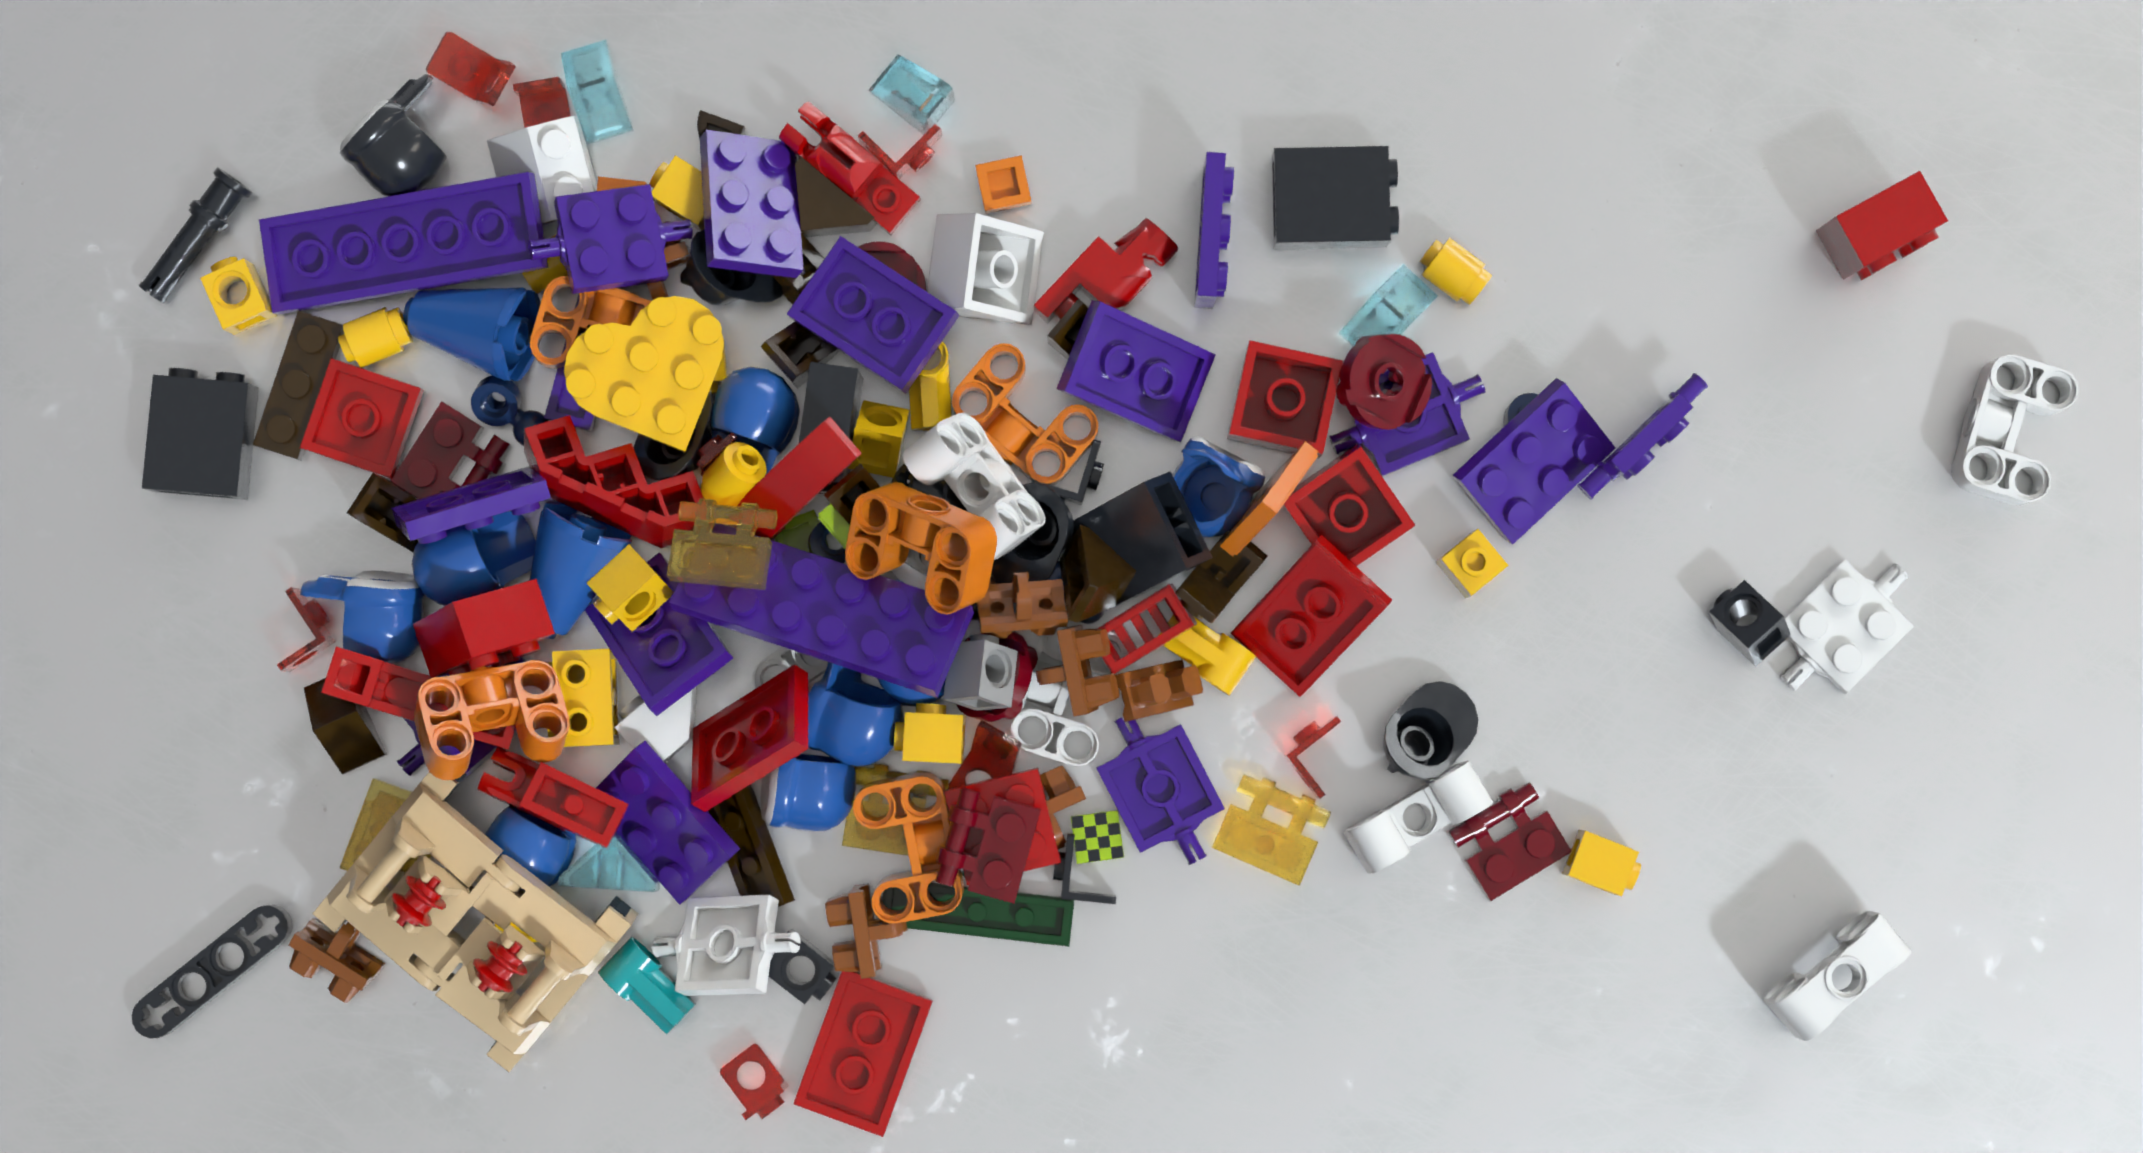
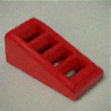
[1097,584,1197,674]

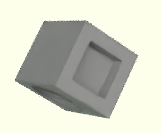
[943,634,1018,711]

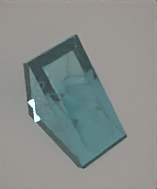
[561,40,634,144]
[869,54,955,137]
[1339,264,1438,346]
[558,833,660,892]

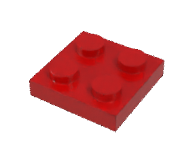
[300,358,424,479]
[944,767,1061,885]

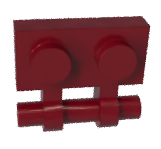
[391,401,510,499]
[1448,782,1572,901]
[935,787,1041,904]

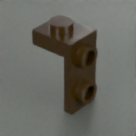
[1175,530,1268,623]

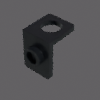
[1031,439,1104,506]
[1053,833,1116,904]

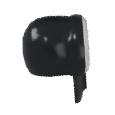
[340,74,447,196]

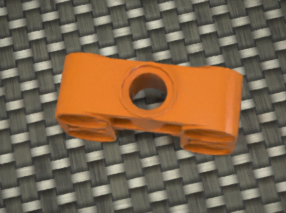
[530,276,651,369]
[952,343,1098,486]
[845,482,997,615]
[414,660,570,780]
[853,772,964,923]

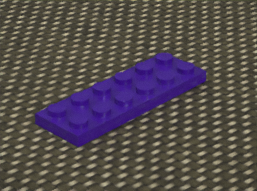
[259,172,548,314]
[669,520,974,698]

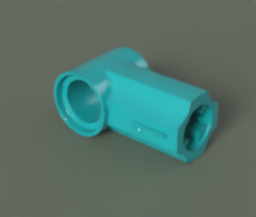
[598,937,696,1034]

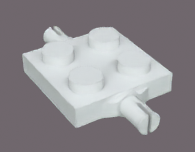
[1781,559,1914,694]
[652,895,801,996]

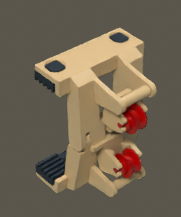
[312,772,639,1072]

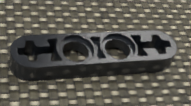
[132,905,293,1039]

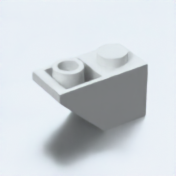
[615,686,697,763]

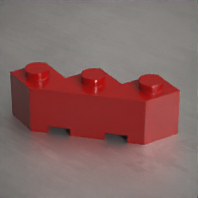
[524,415,709,549]

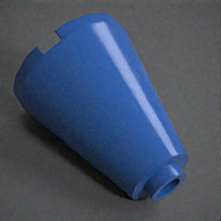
[403,287,541,381]
[529,501,632,639]

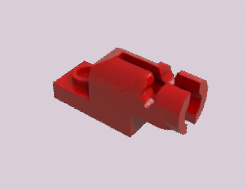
[779,101,921,235]
[1033,218,1178,324]
[477,747,629,849]

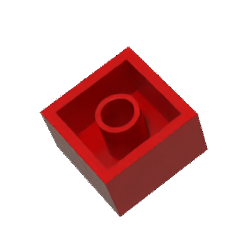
[1816,171,1948,280]
[1227,340,1343,459]
[1284,443,1416,566]
[413,579,555,678]

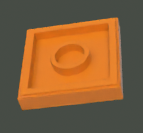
[1220,441,1318,557]

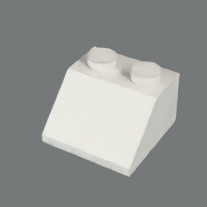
[487,115,597,225]
[927,213,1044,325]

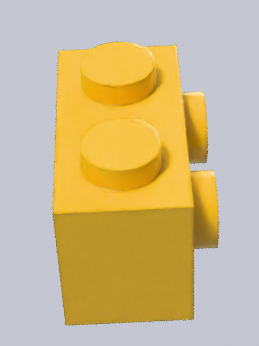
[546,649,620,747]
[894,703,966,764]

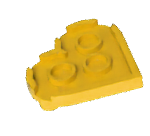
[564,296,724,452]

